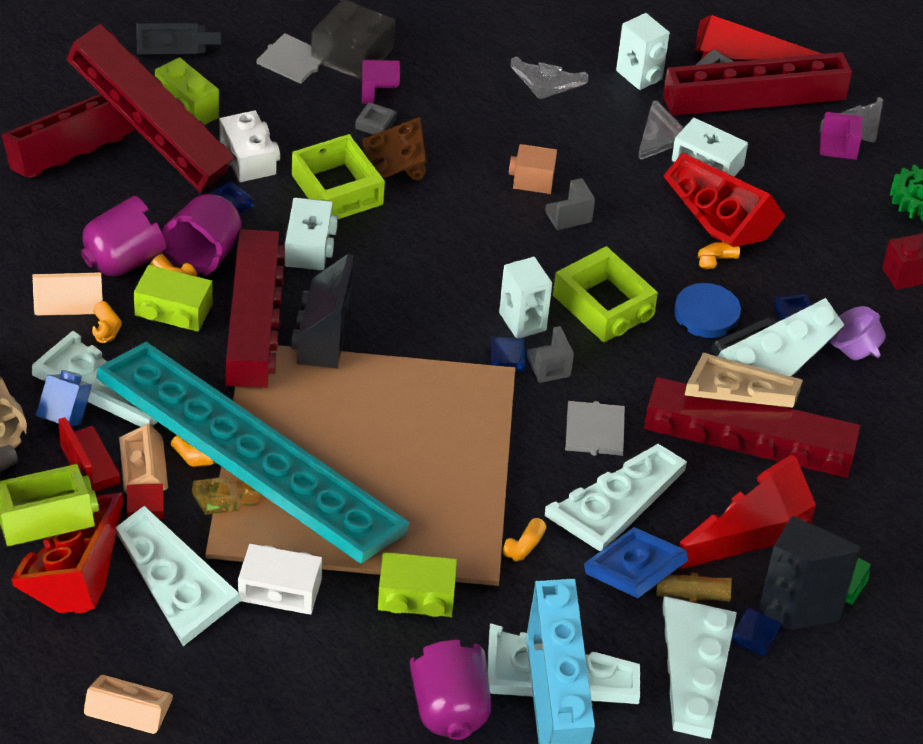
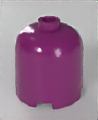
[162,194,242,275]
[81,196,166,277]
[410,640,491,740]

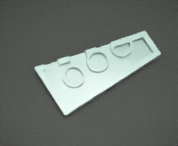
[718,298,844,377]
[32,331,158,427]
[545,444,687,551]
[116,506,240,646]
[663,596,737,739]
[487,623,640,704]

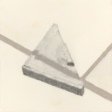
[511,56,588,100]
[819,97,883,142]
[638,100,684,160]

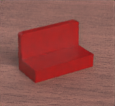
[58,417,121,492]

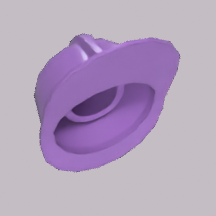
[829,306,886,360]

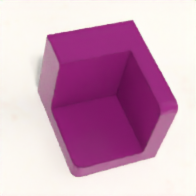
[362,60,400,104]
[820,112,863,160]

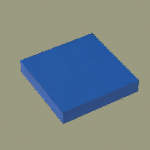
[584,527,688,598]

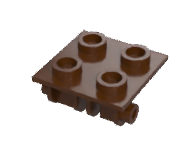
[362,117,427,180]

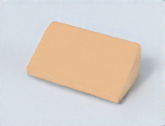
[33,273,103,316]
[119,423,168,494]
[84,675,173,734]

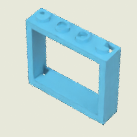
[526,579,595,744]

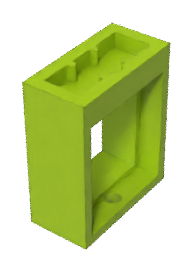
[292,134,385,219]
[553,246,658,343]
[0,464,99,547]

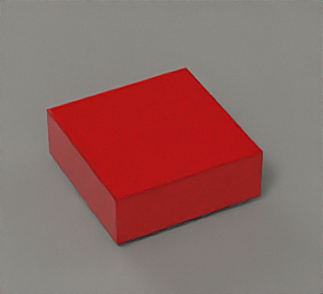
[127,483,164,519]

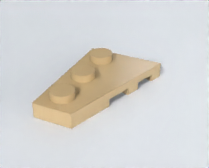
[685,353,803,407]

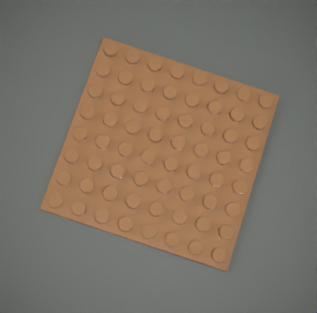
[206,345,515,586]

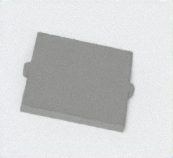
[257,33,329,84]
[565,401,625,456]

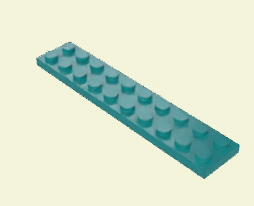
[96,342,410,564]

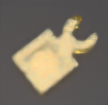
[192,477,261,515]

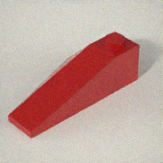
[695,15,822,61]
[663,152,785,247]
[679,455,816,569]
[11,493,124,613]

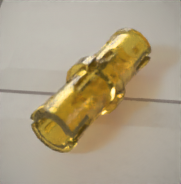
[656,573,731,602]

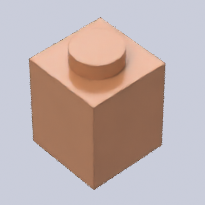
[509,144,557,194]

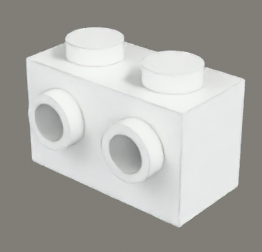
[219,110,280,182]
[238,543,322,615]

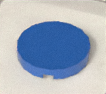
[674,283,741,338]

